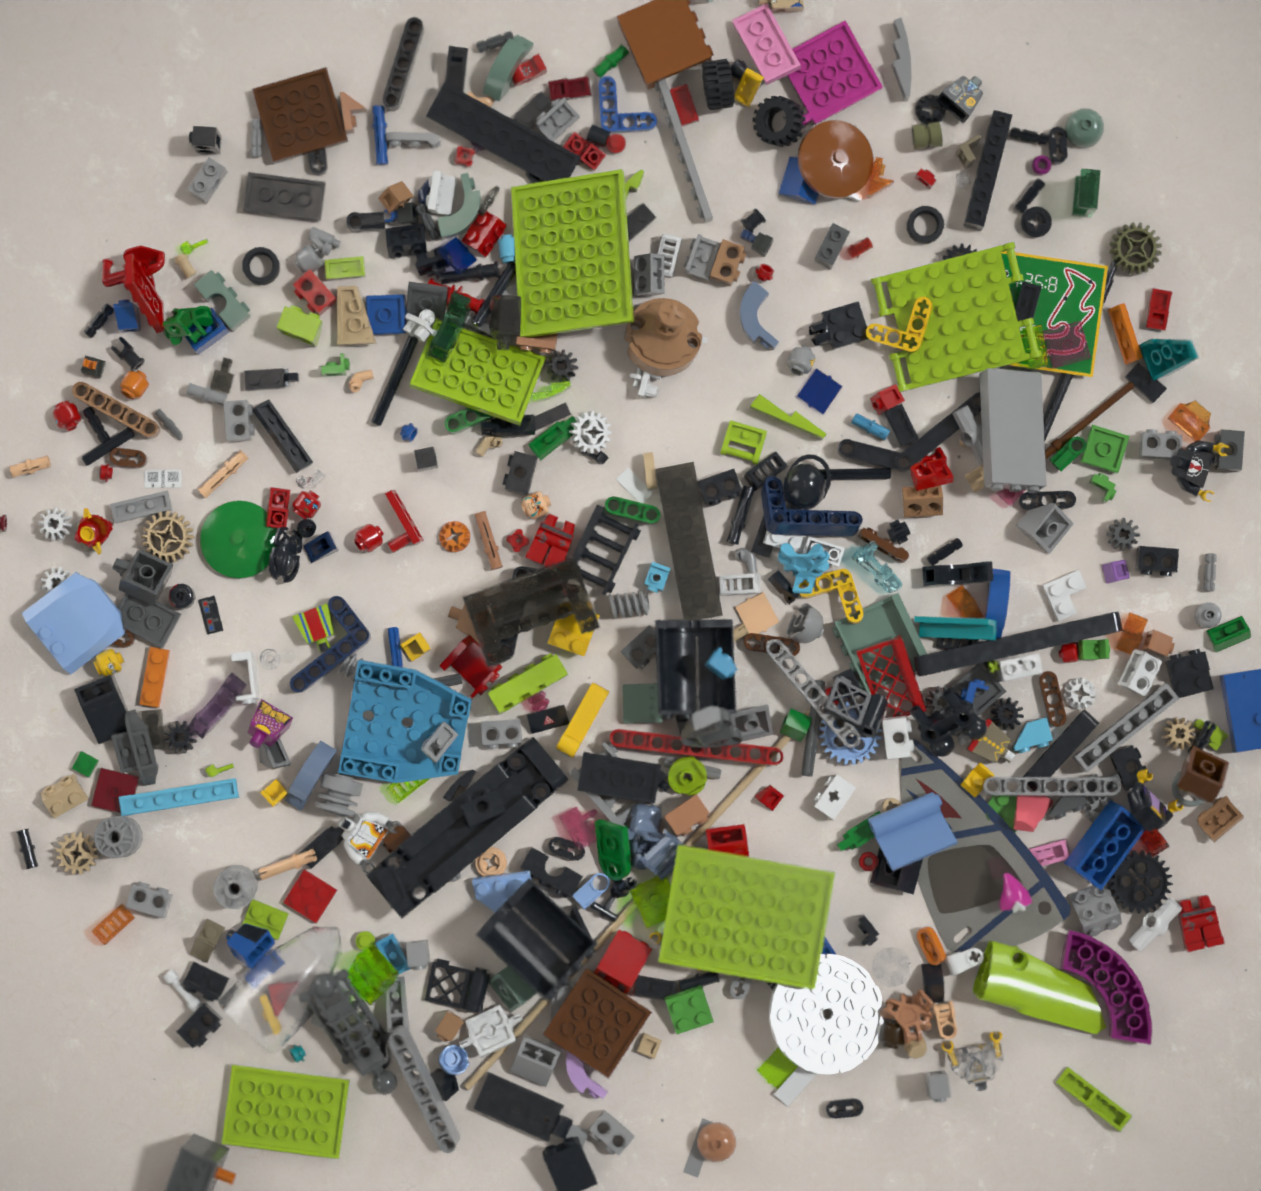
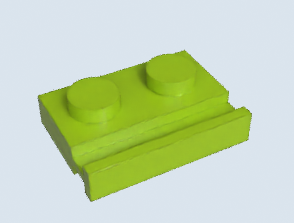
[242,899,289,940]

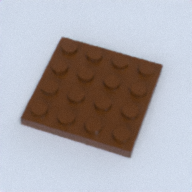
[252,67,349,163]
[542,968,652,1079]

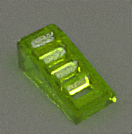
[386,778,430,804]

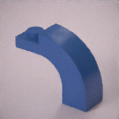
[984,568,1010,638]

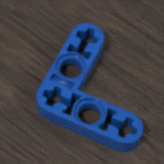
[599,76,657,133]

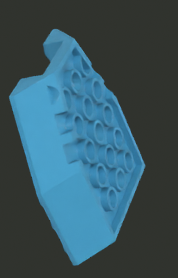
[338,659,472,783]

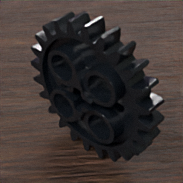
[1108,850,1173,914]

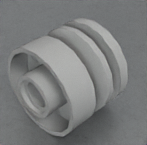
[315,773,363,816]
[94,816,143,858]
[214,865,258,909]

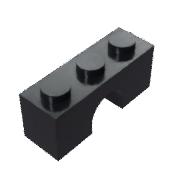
[520,847,583,898]

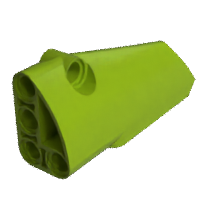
[973,940,1106,1034]

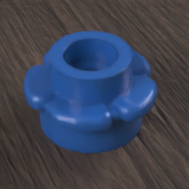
[400,423,418,442]

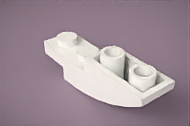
[763,531,845,567]

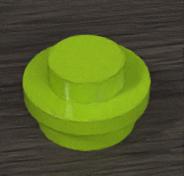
[355,931,375,951]

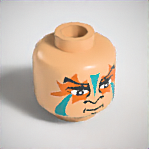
[521,491,551,519]

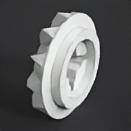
[1064,678,1096,709]

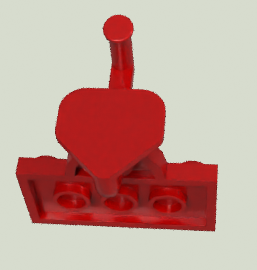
[102,246,165,333]

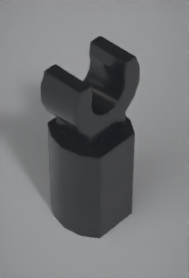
[768,570,800,604]

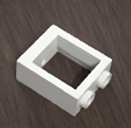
[997,654,1043,682]

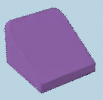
[1102,559,1130,584]

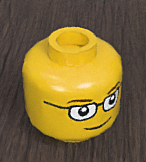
[94,649,124,677]

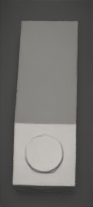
[385,977,410,1040]

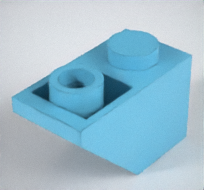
[1012,718,1053,754]

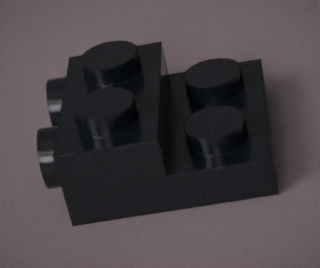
[1165,648,1214,698]

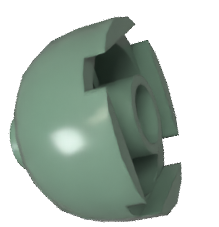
[1065,108,1104,148]

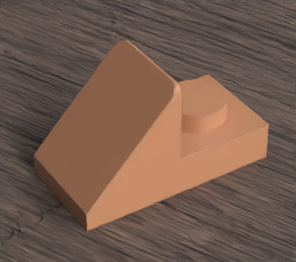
[340,92,367,134]

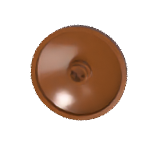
[798,120,874,199]

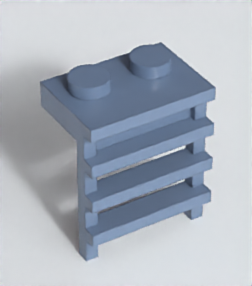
[637,829,683,880]

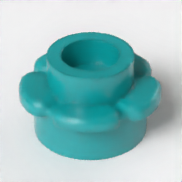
[289,1045,306,1063]

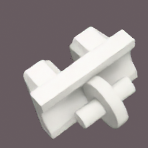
[403,309,439,342]
[629,368,662,399]

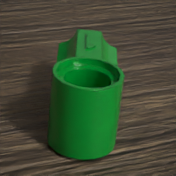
[1050,436,1086,472]

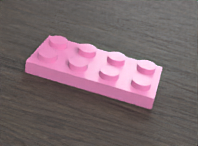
[732,4,801,85]

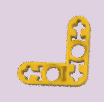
[866,297,933,352]
[798,569,864,624]

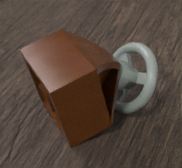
[1172,746,1229,807]

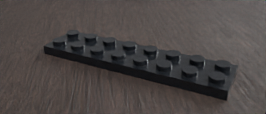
[426,82,581,182]

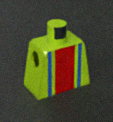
[292,604,335,653]

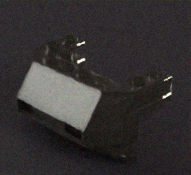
[463,556,600,668]

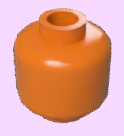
[120,370,149,400]

